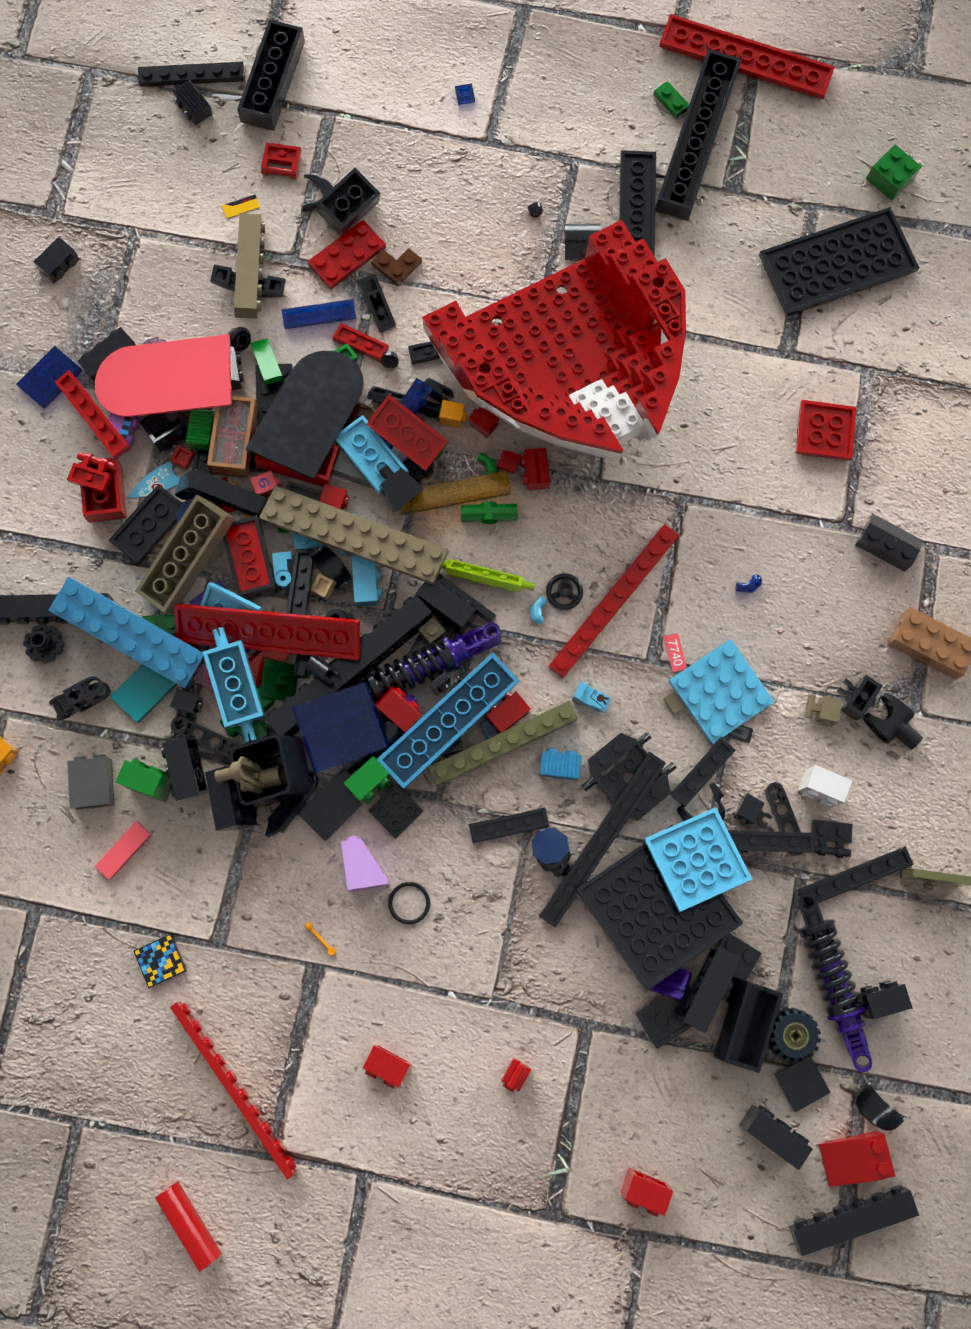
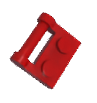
[261,142,302,179]

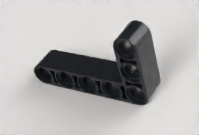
[175,470,268,518]

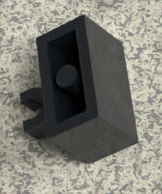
[837,675,883,721]

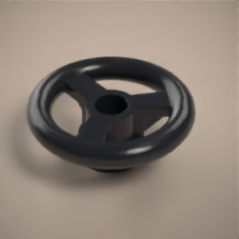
[546,573,583,610]

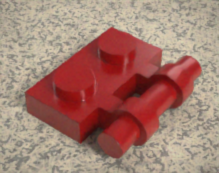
[67,452,116,494]

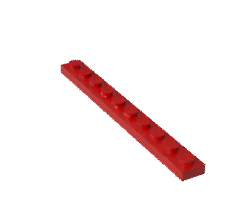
[548,524,679,678]
[170,1001,297,1180]

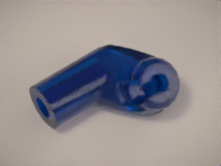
[735,574,762,593]

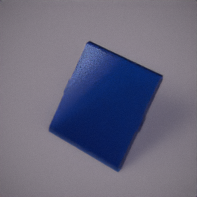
[292,682,390,773]

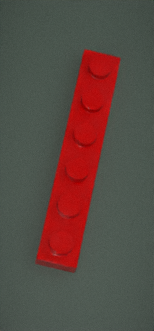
[55,370,131,460]

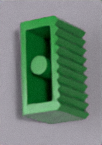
[186,409,215,451]

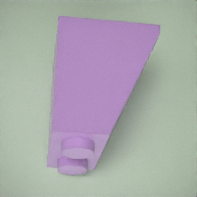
[341,836,390,892]

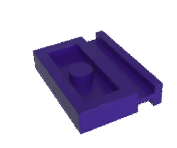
[649,968,692,1001]

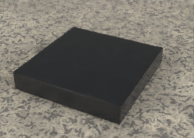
[774,1056,831,1112]

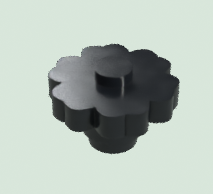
[23,624,65,664]

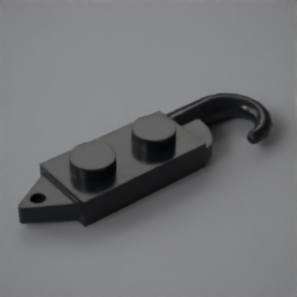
[265,771,319,838]

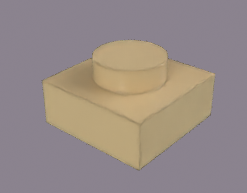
[311,574,337,599]

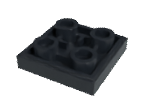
[368,783,424,839]

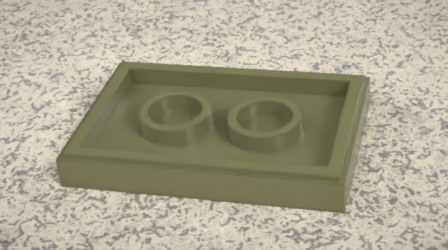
[900,869,971,887]

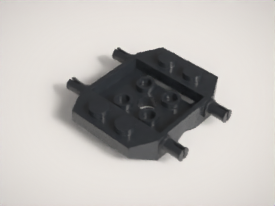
[581,732,677,821]

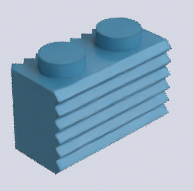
[539,748,582,780]

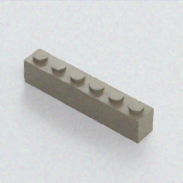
[234,213,265,319]

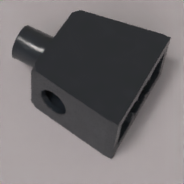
[378,465,424,513]

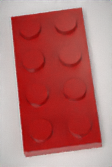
[308,220,386,290]
[366,395,449,471]

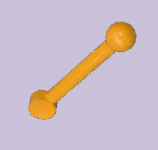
[305,922,336,955]

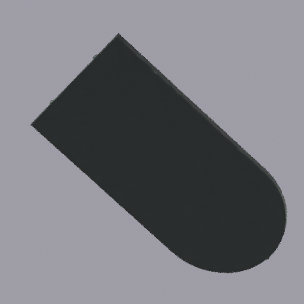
[246,351,364,480]

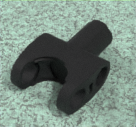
[863,693,923,750]

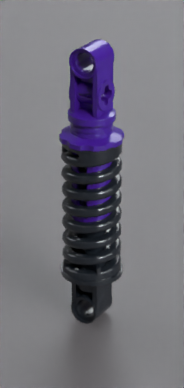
[341,622,502,710]
[797,893,872,1072]

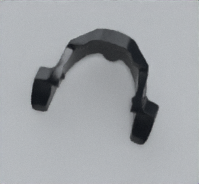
[677,782,725,822]

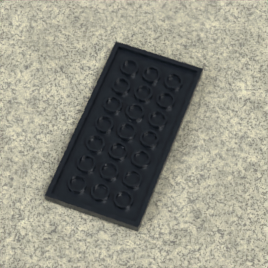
[759,207,920,316]

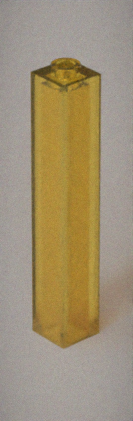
[400,471,511,515]

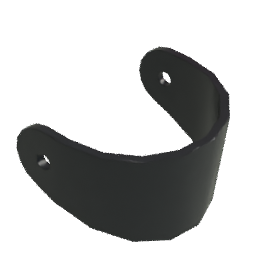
[310,546,352,591]
[855,1080,907,1131]

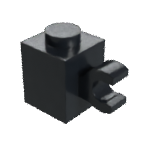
[733,793,772,828]

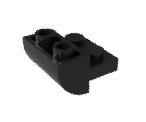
[564,223,601,261]

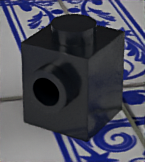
[170,688,203,718]

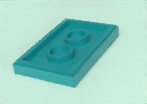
[110,664,178,723]

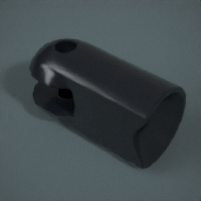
[421,377,454,404]
[305,655,340,686]

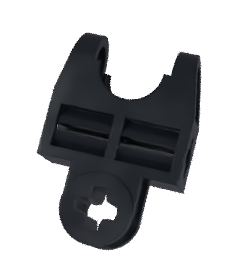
[49,676,110,721]

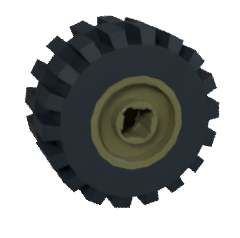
[769,1007,821,1062]

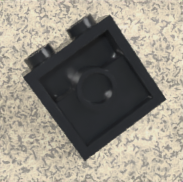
[139,412,188,452]

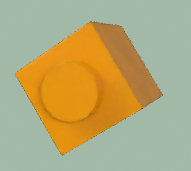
[439,400,468,428]

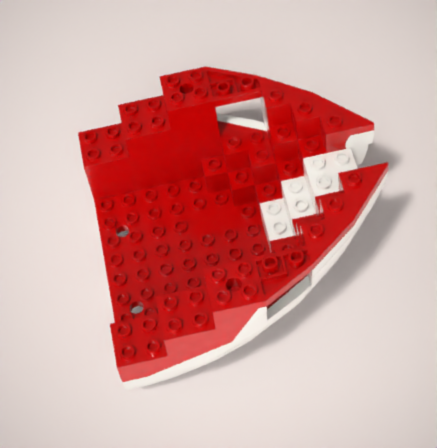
[422,220,686,459]

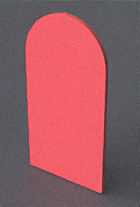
[95,334,232,417]

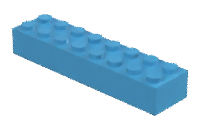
[48,577,205,689]
[377,652,519,790]

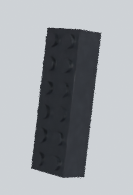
[237,19,305,131]

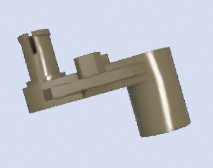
[215,756,287,795]

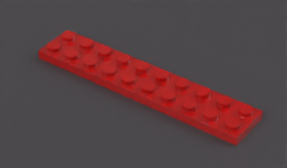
[659,14,835,100]
[174,604,361,660]

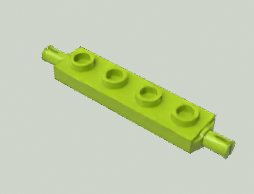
[442,559,535,592]

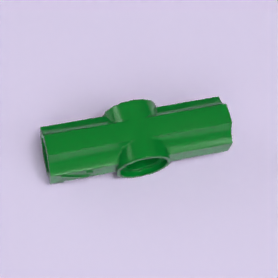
[461,501,518,524]

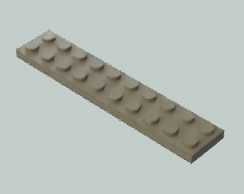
[259,485,449,585]

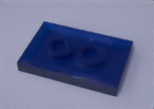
[16,346,83,409]

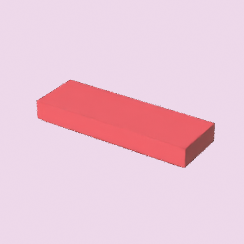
[95,821,152,880]

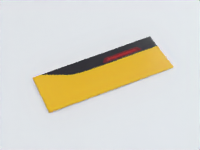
[222,194,260,218]

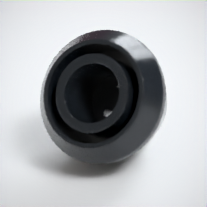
[228,327,251,352]

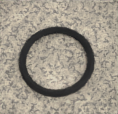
[388,882,430,924]

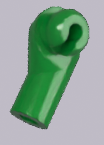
[477,452,498,478]

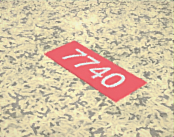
[663,633,687,672]

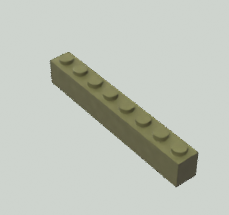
[428,701,578,787]

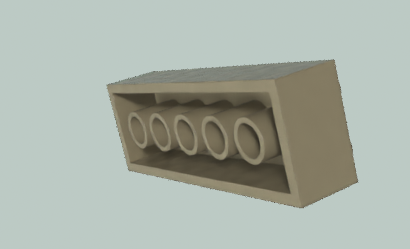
[135,495,235,614]

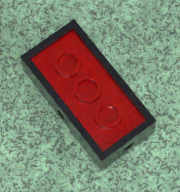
[223,516,278,600]

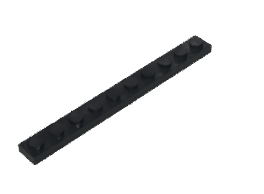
[538,751,666,928]

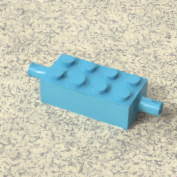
[203,627,266,743]

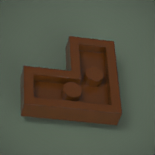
[371,248,422,287]

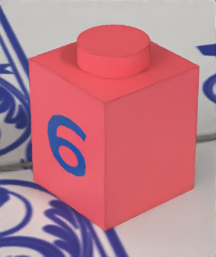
[250,471,281,498]

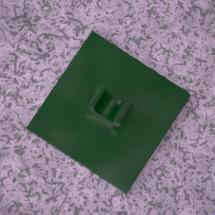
[259,658,298,701]

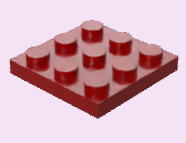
[795,400,857,461]

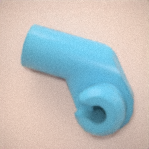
[530,596,547,624]

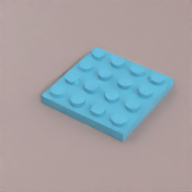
[668,639,774,745]
[644,807,752,913]

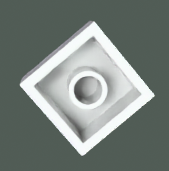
[798,765,852,808]

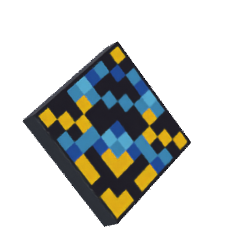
[134,934,187,988]

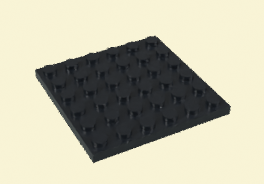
[575,825,743,992]

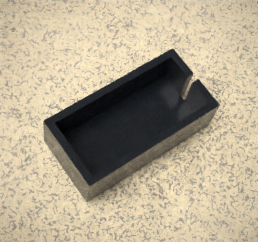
[714,977,783,1073]

